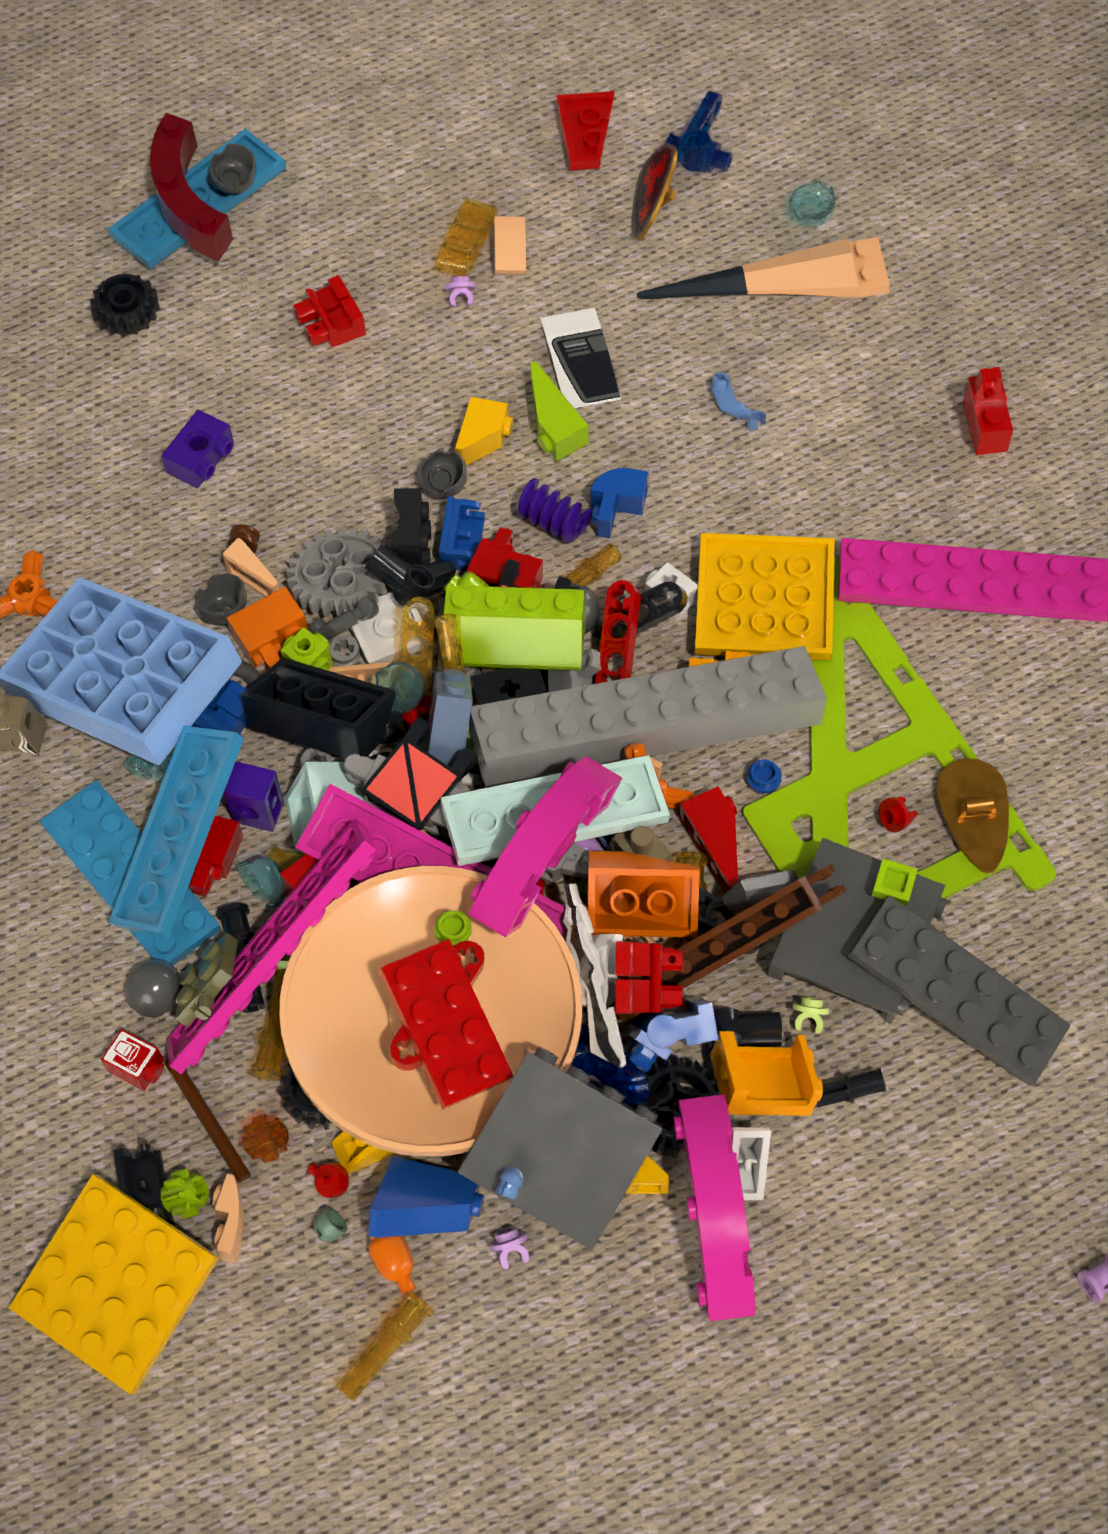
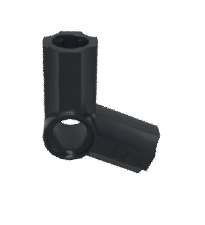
[364,544,457,609]

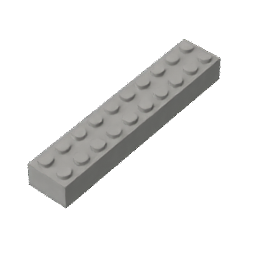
[469,646,827,787]

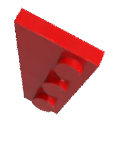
[556,91,615,171]

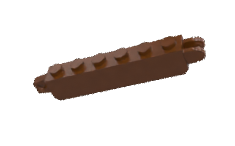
[594,864,847,1023]

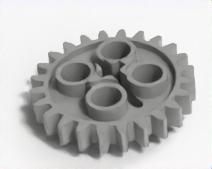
[286,527,388,617]

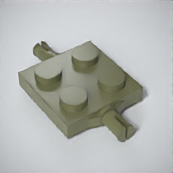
[175,932,238,1027]

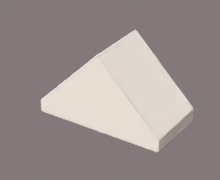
[731,1127,771,1200]

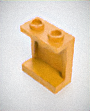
[710,1031,823,1116]

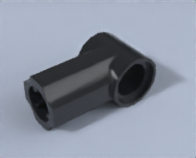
[709,1008,782,1051]

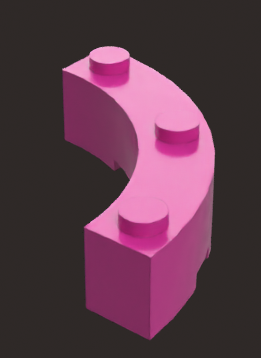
[469,756,622,938]
[673,1094,756,1322]

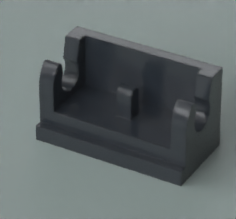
[113,1144,175,1224]

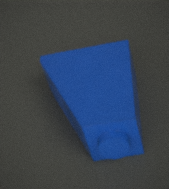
[368,1156,485,1238]

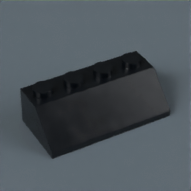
[241,657,396,759]

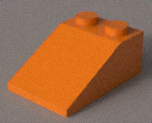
[588,851,700,938]

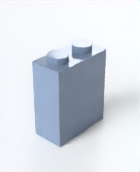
[424,669,473,768]

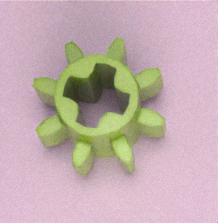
[161,1168,209,1219]

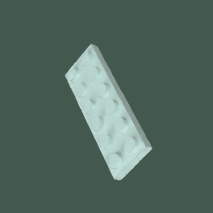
[440,755,670,866]

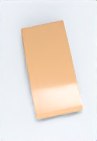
[494,216,526,275]
[212,1174,244,1264]

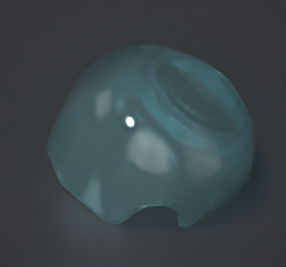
[789,180,836,227]
[375,662,425,714]
[236,854,286,907]

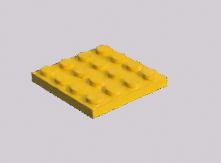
[695,533,835,661]
[9,1174,219,1394]

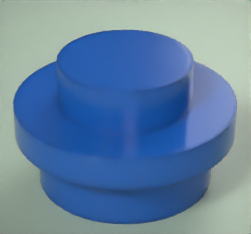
[746,759,782,794]

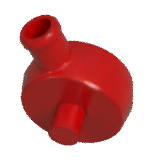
[401,695,431,728]
[308,1162,349,1199]

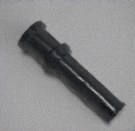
[217,903,266,1013]

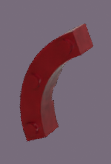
[150,112,233,262]

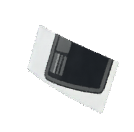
[540,308,621,408]

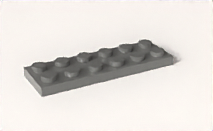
[848,895,1071,1086]

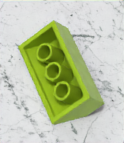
[443,585,586,671]

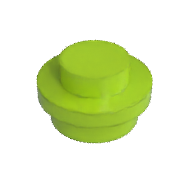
[434,911,472,947]

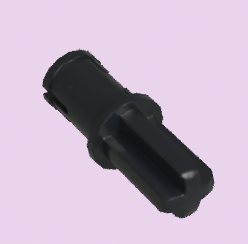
[815,1068,886,1108]

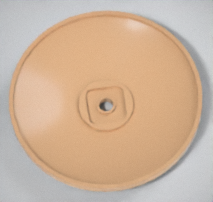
[279,866,582,1157]

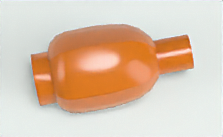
[368,1236,416,1295]

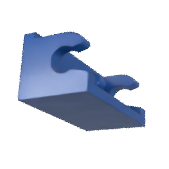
[439,496,485,571]

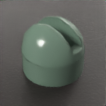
[313,1207,347,1242]

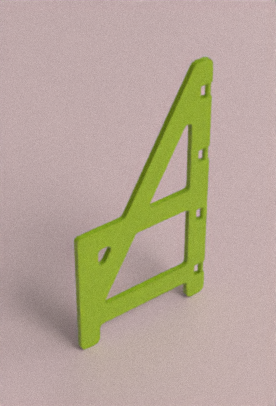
[743,557,1056,899]

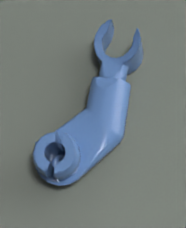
[710,372,766,430]
[496,1166,523,1199]

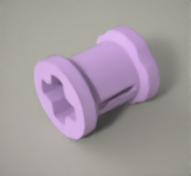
[1077,1255,1108,1303]

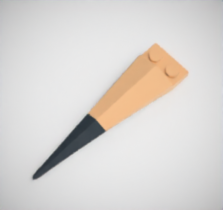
[637,237,890,299]

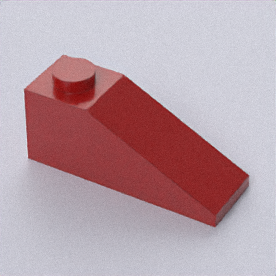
[680,786,738,893]

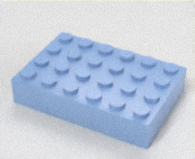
[0,577,242,766]

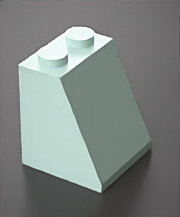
[285,762,366,858]

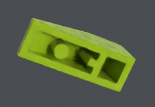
[530,361,589,461]

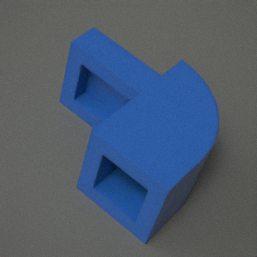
[591,468,649,538]

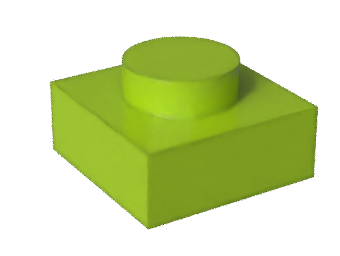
[872,858,918,906]

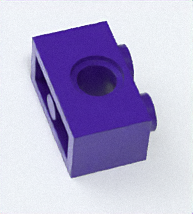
[161,409,234,489]
[224,761,284,832]

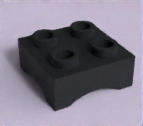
[392,488,431,566]

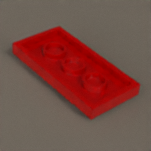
[379,939,514,1110]

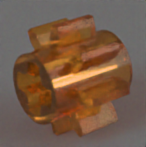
[242,1113,289,1163]

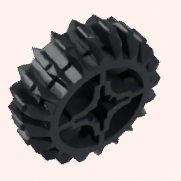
[628,1056,720,1159]

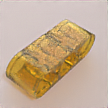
[436,198,497,277]
[397,597,434,699]

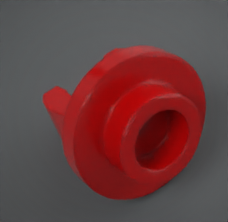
[878,797,918,833]

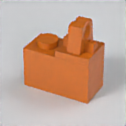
[226,587,308,671]

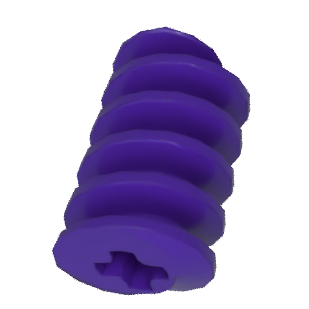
[518,478,592,544]

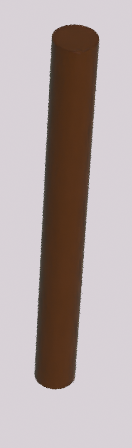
[164,1059,251,1183]

